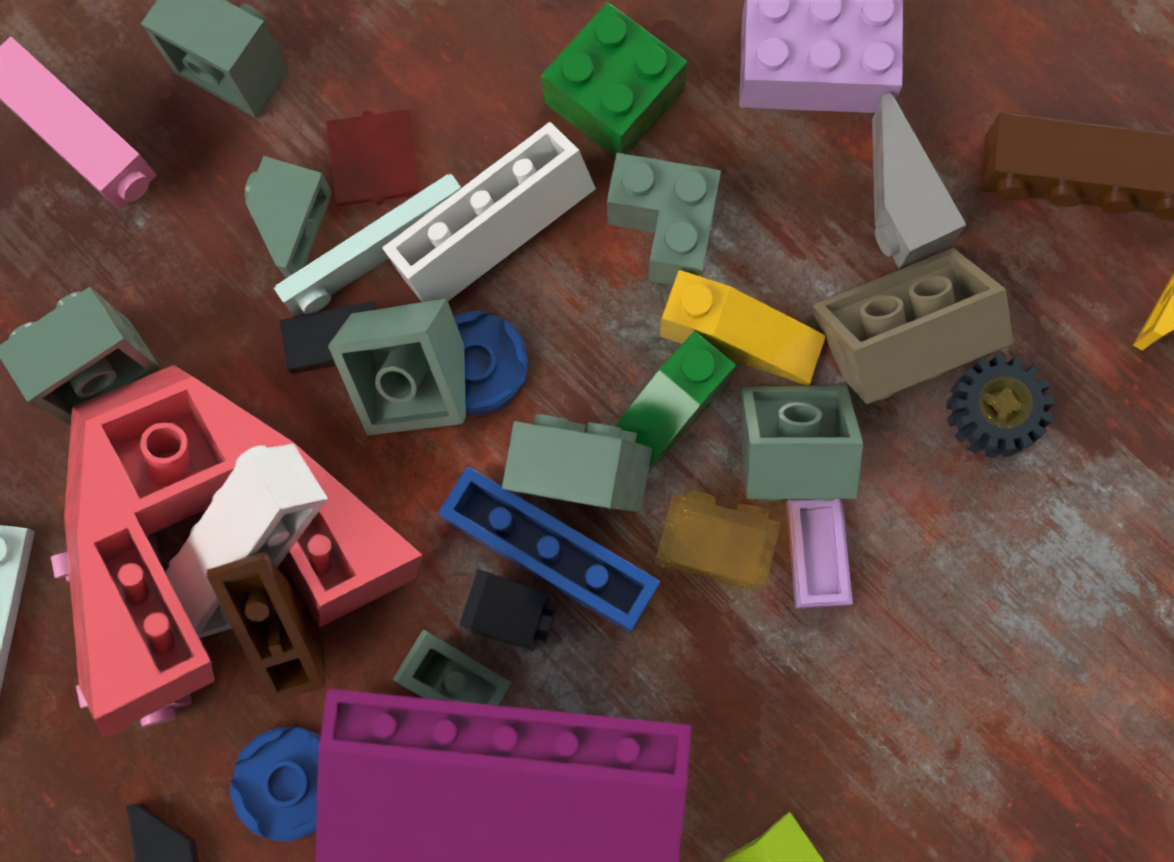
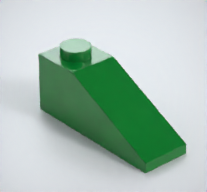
[614,331,736,473]

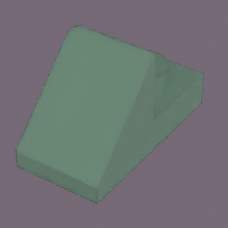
[393,629,512,706]

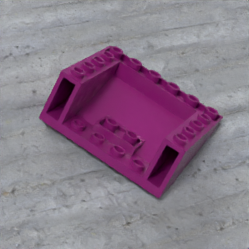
[315,689,691,862]

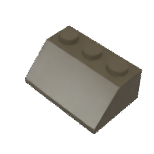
[811,248,1014,404]

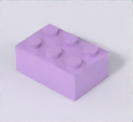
[739,0,903,113]

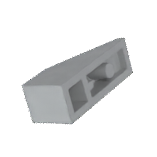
[872,92,967,269]

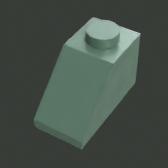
[245,156,333,278]

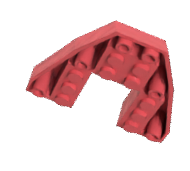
[64,365,422,737]

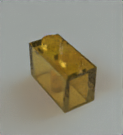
[655,490,781,592]

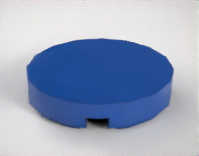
[453,311,529,416]
[230,727,321,841]

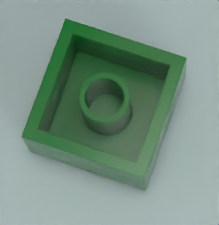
[541,1,688,158]

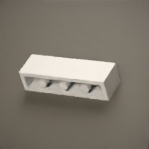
[382,122,596,302]
[165,444,328,638]

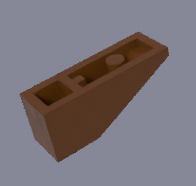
[206,552,325,704]

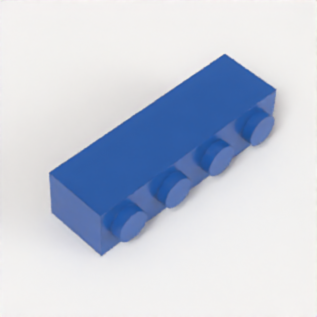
[438,466,660,635]

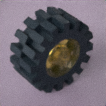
[946,355,1055,458]

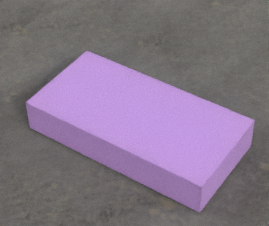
[786,499,853,609]

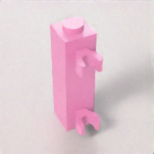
[0,37,157,211]

